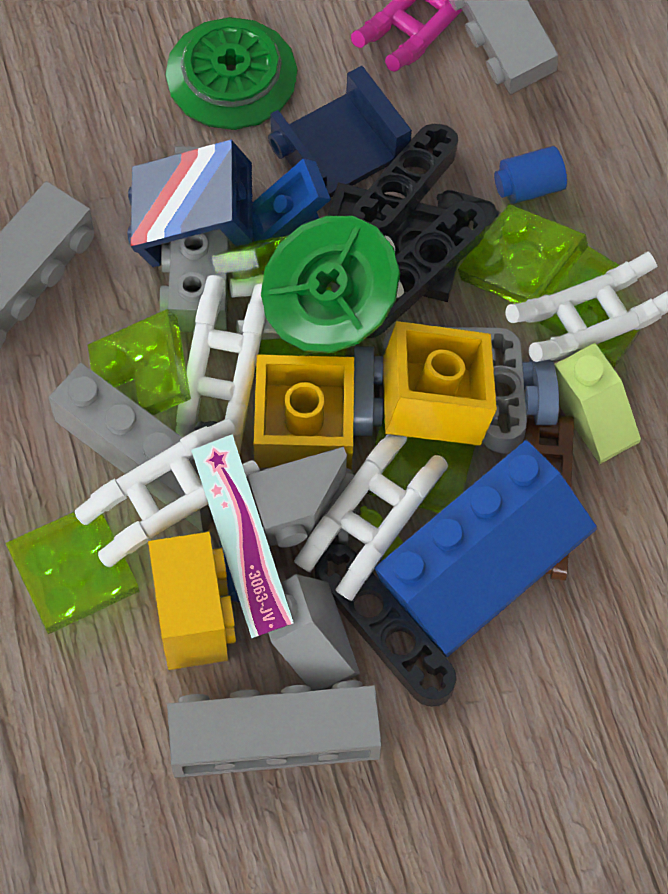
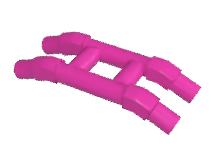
[351,0,463,72]

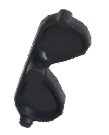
[436,190,500,227]

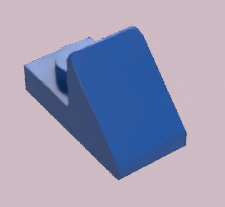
[252,158,331,250]

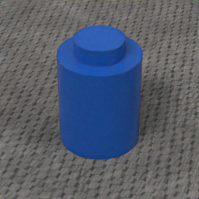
[494,146,567,204]

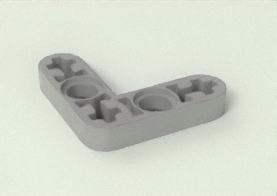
[382,327,527,453]

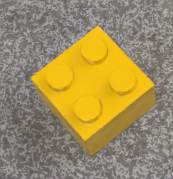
[383,321,497,446]
[253,355,354,470]
[148,532,236,670]

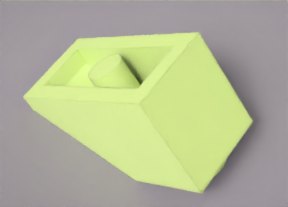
[554,343,641,464]

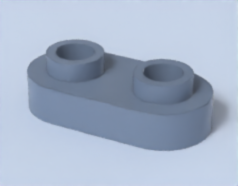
[353,346,383,436]
[522,358,559,425]

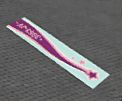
[191,434,294,638]

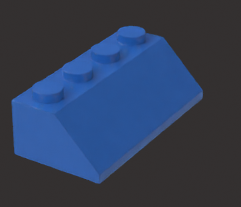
[374,439,597,658]

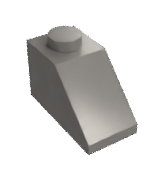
[247,447,347,547]
[268,574,360,691]

